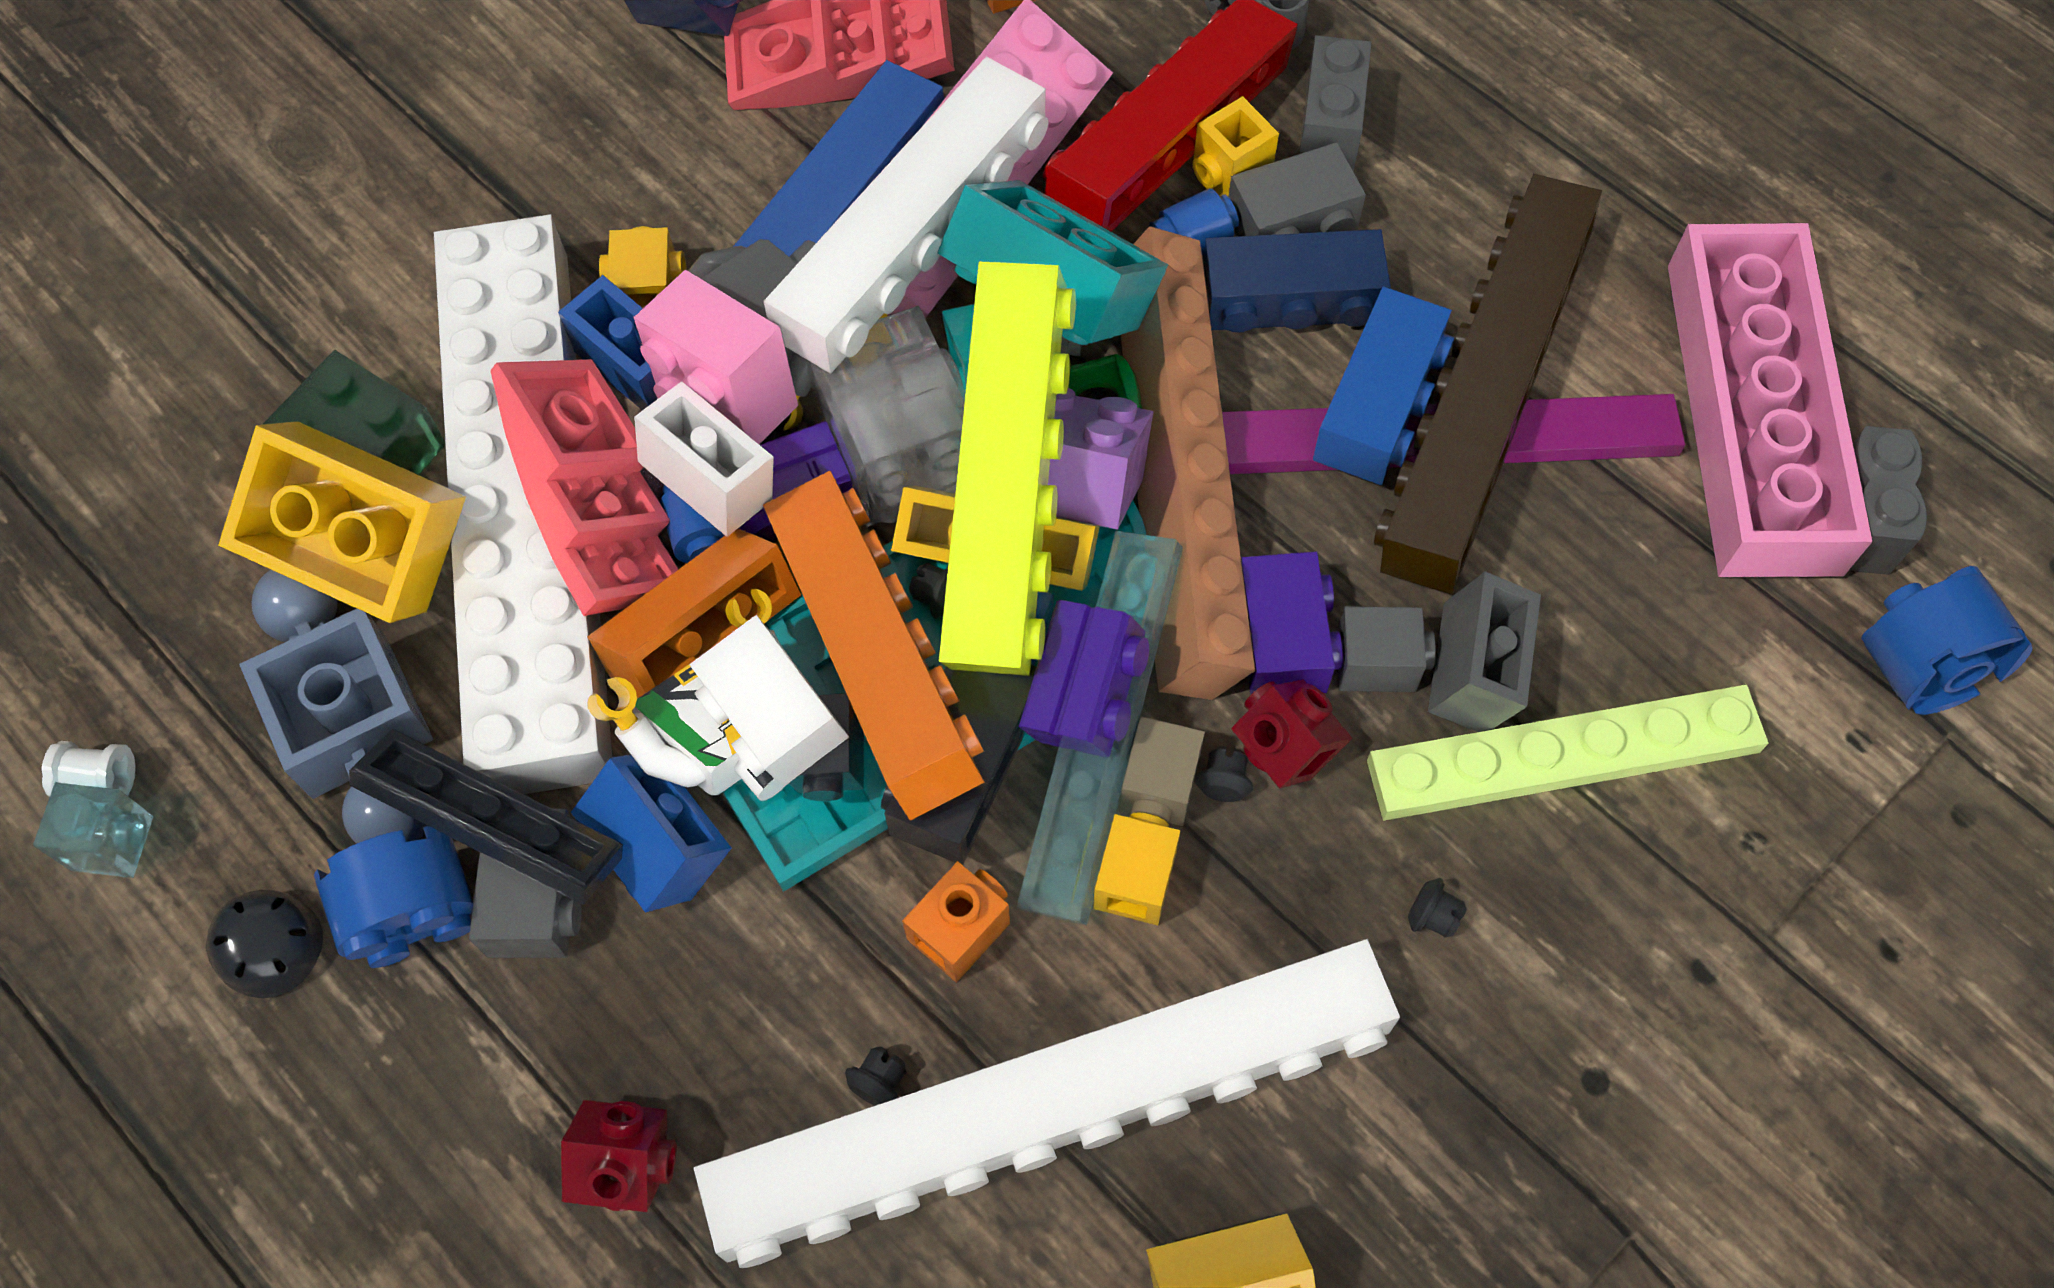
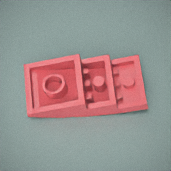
[724,0,955,110]
[490,359,679,616]

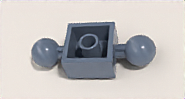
[239,570,434,844]

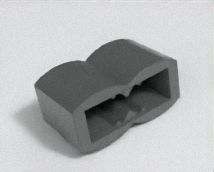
[1849,426,1927,575]

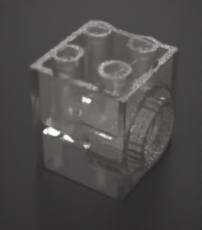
[805,305,965,527]

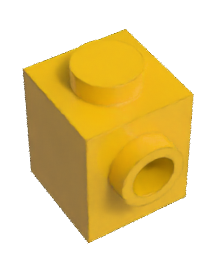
[1193,96,1279,197]
[599,226,687,308]

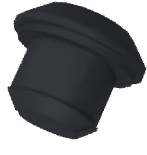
[909,563,948,618]
[1195,746,1254,802]
[1408,878,1467,938]
[845,1046,906,1106]

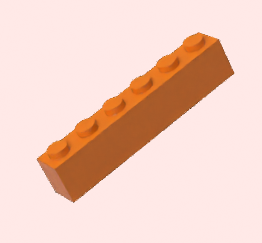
[763,471,985,821]

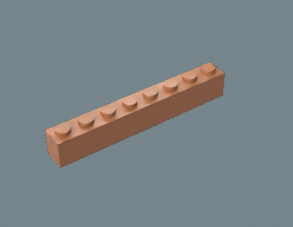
[1121,226,1255,700]

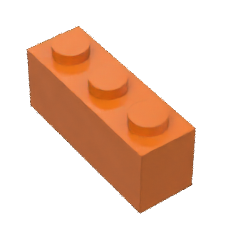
[587,529,801,699]

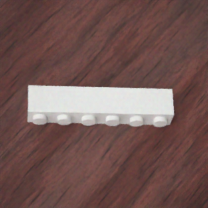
[764,56,1048,374]

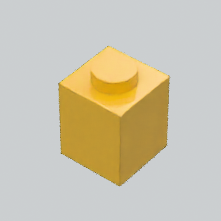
[1093,813,1180,926]

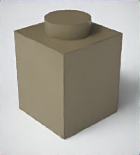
[1120,716,1205,826]

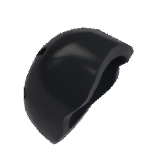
[205,890,323,999]

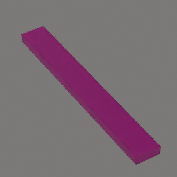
[1222,394,1685,474]

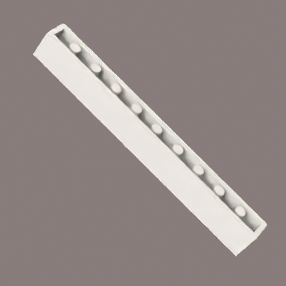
[693,939,1400,1268]

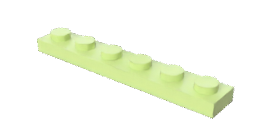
[1367,684,1769,821]

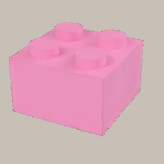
[633,270,798,444]

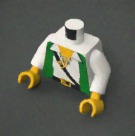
[587,589,786,801]

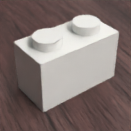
[634,381,773,537]
[689,615,849,787]

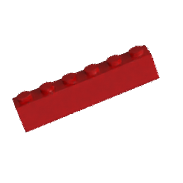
[1043,0,1298,232]

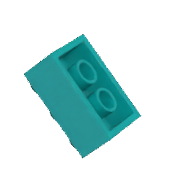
[937,180,1168,345]

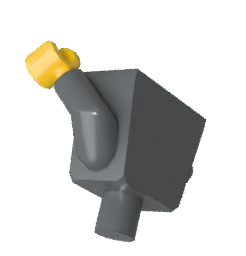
[688,239,821,430]

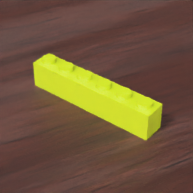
[939,262,1076,676]

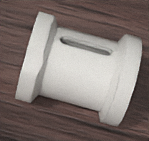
[42,741,135,802]

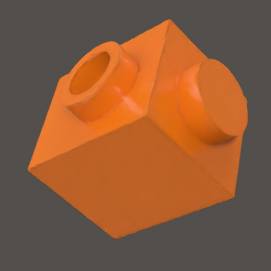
[902,861,1010,983]

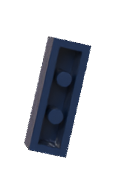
[1203,229,1391,332]

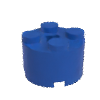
[1861,566,2033,715]
[314,826,474,968]

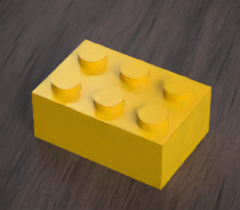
[218,422,466,623]

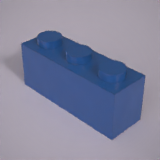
[1313,286,1455,486]

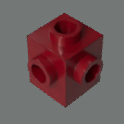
[1231,679,1353,789]
[561,1100,677,1212]

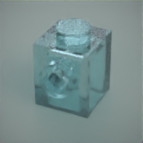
[33,782,153,878]

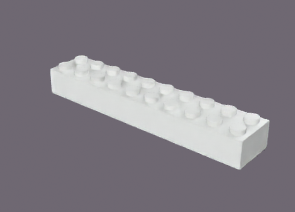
[434,214,613,794]

